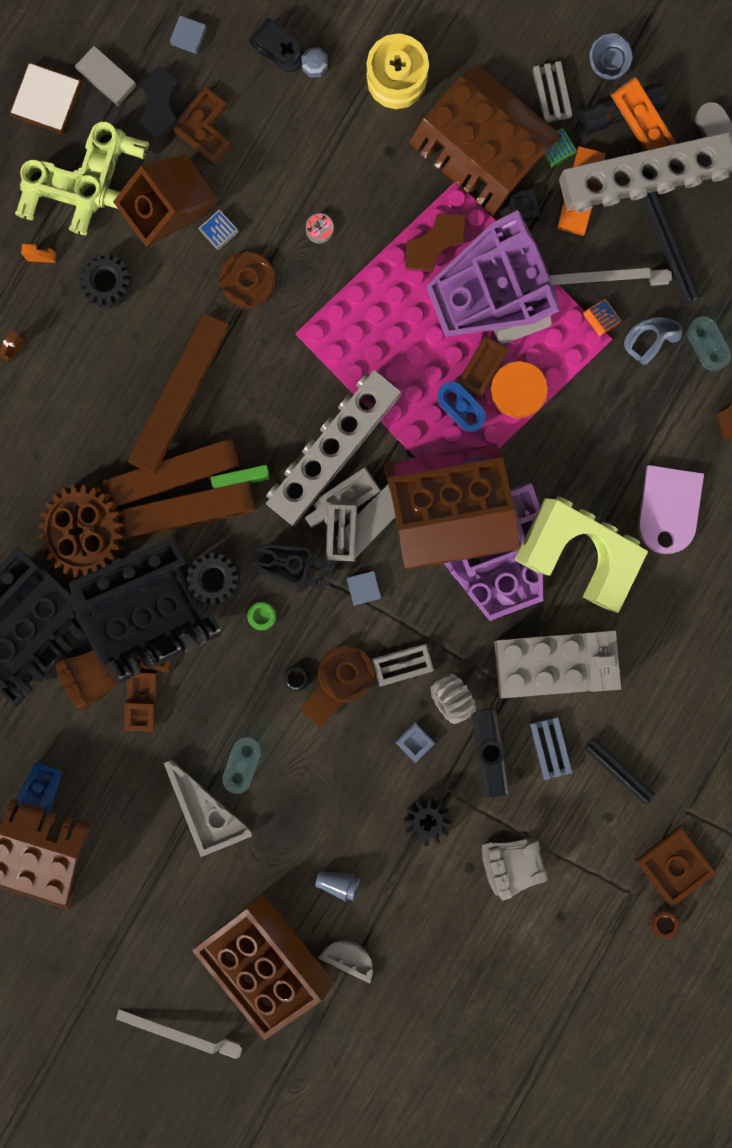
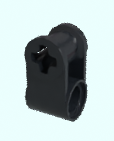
[249,18,302,72]

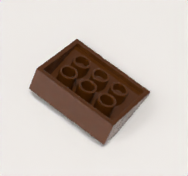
[192,894,335,1040]

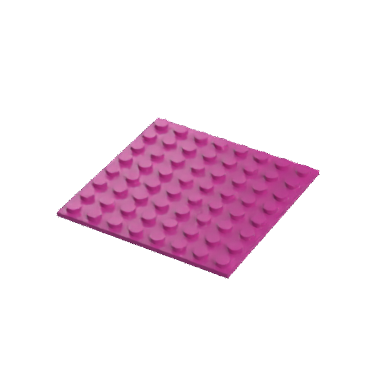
[295,183,612,458]

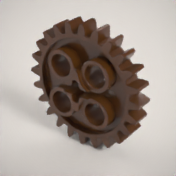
[38,485,127,577]

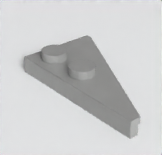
[164,760,253,857]

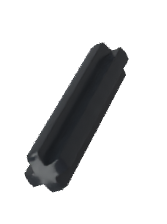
[584,738,655,805]

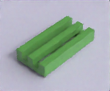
[210,465,270,489]

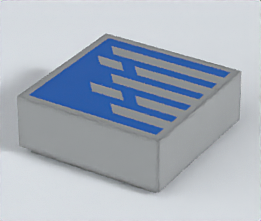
[199,210,239,251]

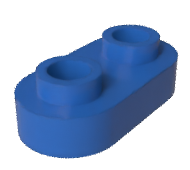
[437,382,486,432]

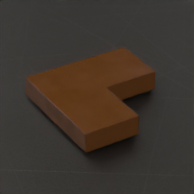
[172,86,232,166]

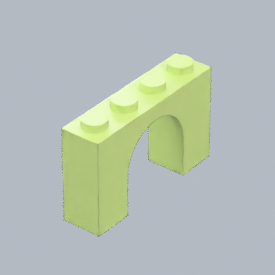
[515,496,648,613]

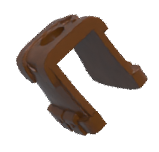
[55,650,122,710]

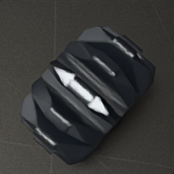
[403,796,452,846]

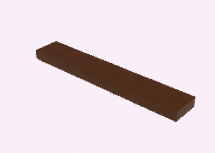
[128,314,230,475]

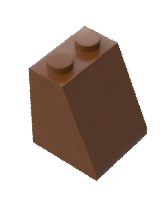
[113,154,218,247]

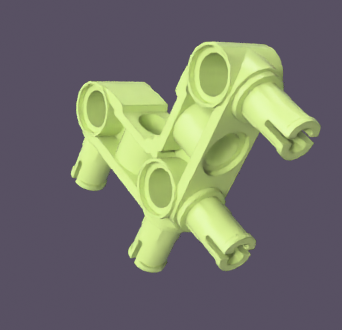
[15,122,149,235]

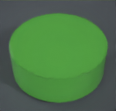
[247,602,276,630]

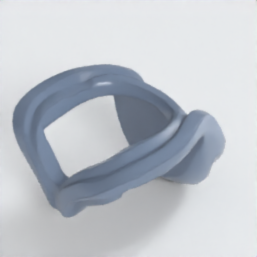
[624,317,682,365]

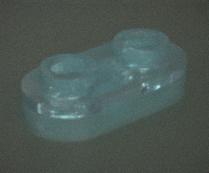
[687,316,731,371]
[223,737,261,794]

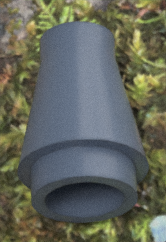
[316,870,360,902]

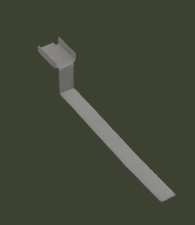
[549,268,672,286]
[116,1009,242,1059]

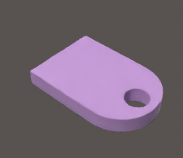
[638,465,704,554]

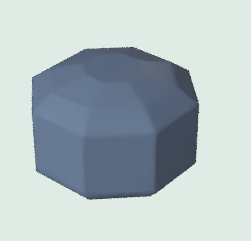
[302,48,328,78]

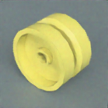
[367,33,429,109]

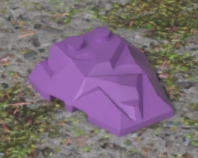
[444,483,543,621]

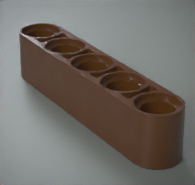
[101,440,241,510]
[117,482,257,541]

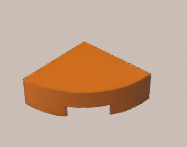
[21,243,56,263]

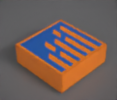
[583,299,622,336]

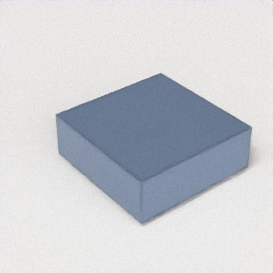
[170,16,207,54]
[347,571,381,606]
[395,722,435,763]

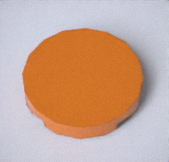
[490,361,548,419]

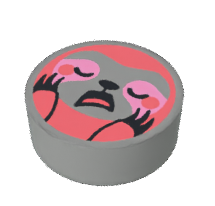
[306,213,334,244]

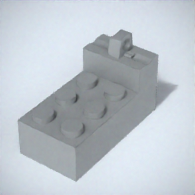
[494,631,621,698]

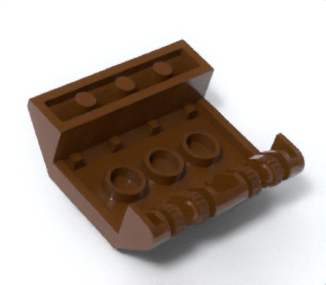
[409,65,563,216]
[0,795,90,911]

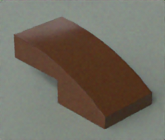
[125,670,157,732]
[299,686,343,728]

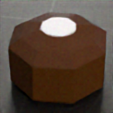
[649,909,680,939]

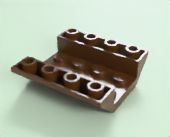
[384,444,520,570]

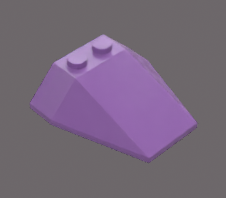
[426,210,560,337]

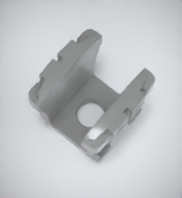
[482,838,548,901]

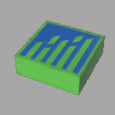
[546,128,577,167]

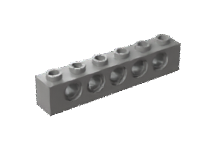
[559,132,732,213]
[266,370,402,526]

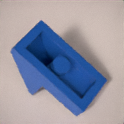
[15,763,62,813]

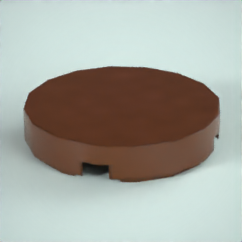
[219,251,275,308]
[318,645,375,703]

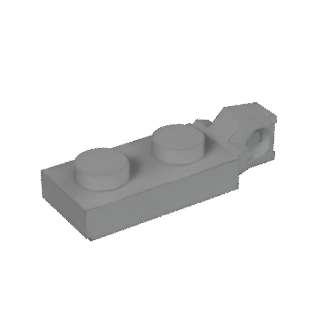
[305,467,381,528]

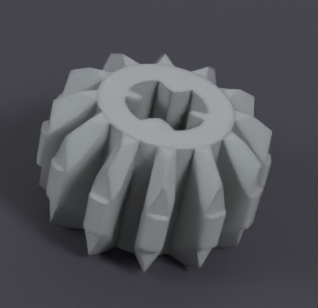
[430,674,476,724]

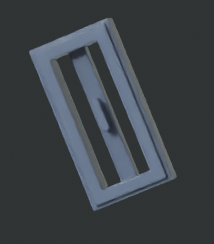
[530,717,572,780]

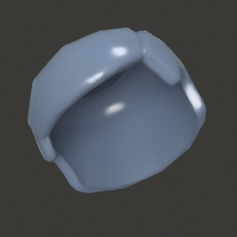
[589,33,633,80]

